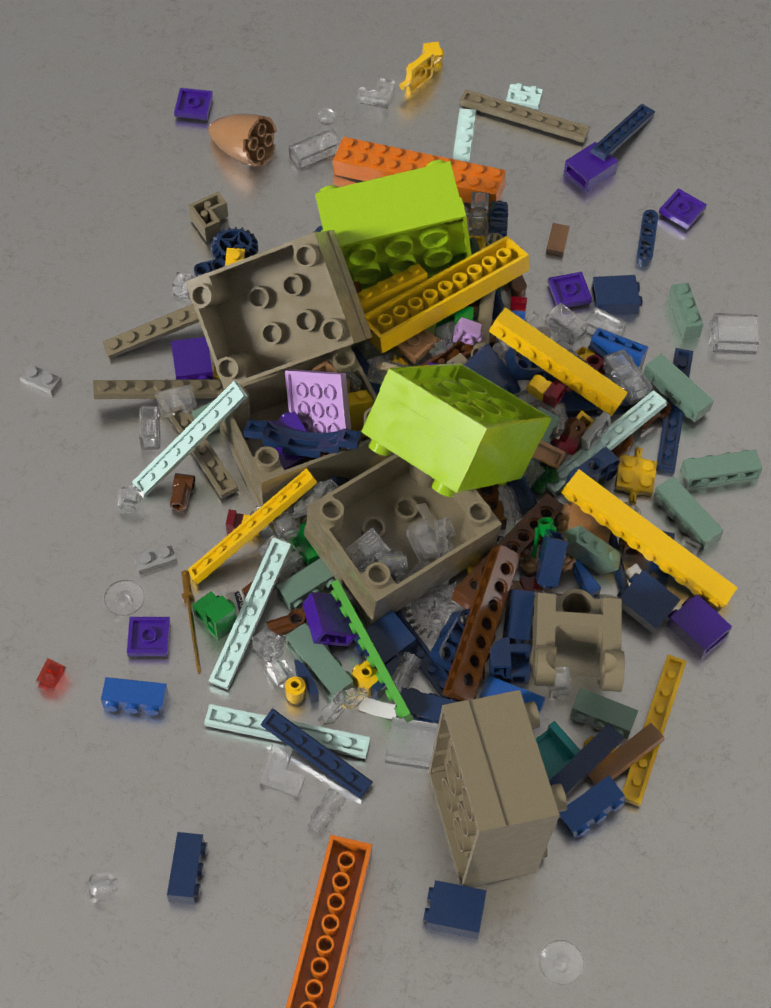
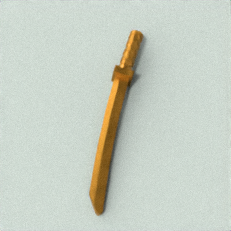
[181,570,201,672]

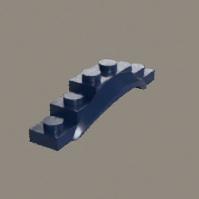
[243,420,362,458]

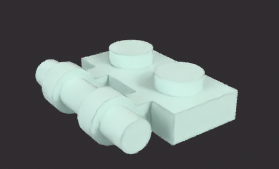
[506,83,543,111]

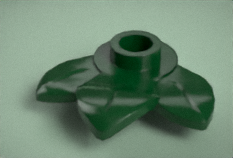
[526,463,559,495]

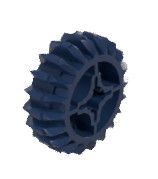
[488,200,508,244]
[211,226,259,261]

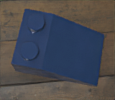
[464,344,521,396]

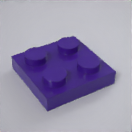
[174,88,213,120]
[659,188,707,229]
[548,272,592,309]
[127,617,170,656]

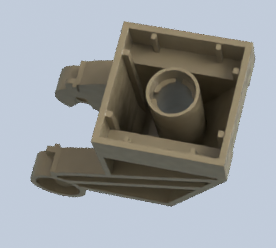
[529,589,625,692]

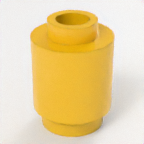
[285,676,306,703]

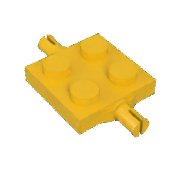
[399,50,441,94]
[615,447,657,505]

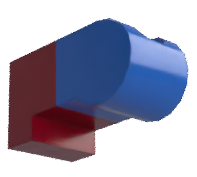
[510,296,527,321]

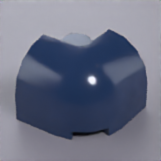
[489,637,531,684]

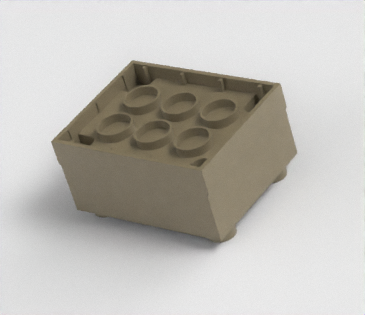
[185,230,372,390]
[217,346,395,511]
[304,454,502,627]
[429,690,567,888]

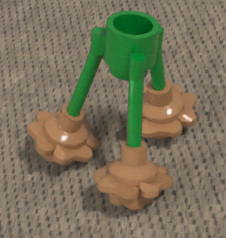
[520,517,576,576]

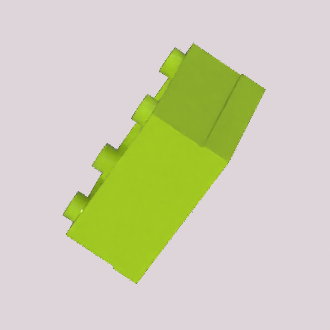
[315,160,471,290]
[361,363,552,497]

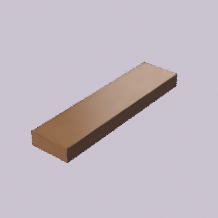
[587,723,665,785]

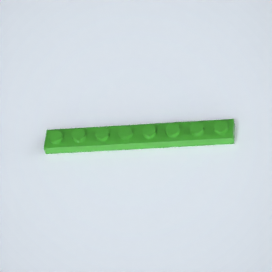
[331,579,414,723]

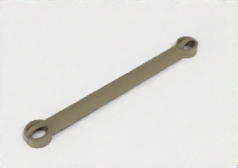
[471,233,503,358]

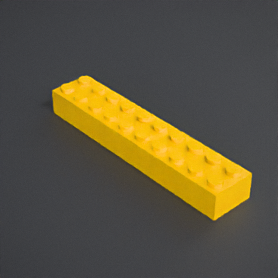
[365,236,529,353]

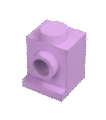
[452,317,483,345]

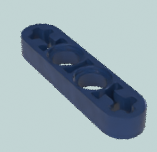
[636,210,658,267]

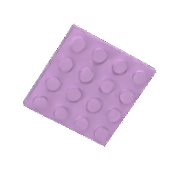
[285,369,351,449]

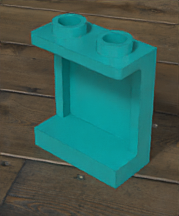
[536,721,581,781]

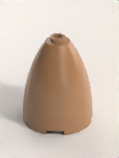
[208,114,277,167]

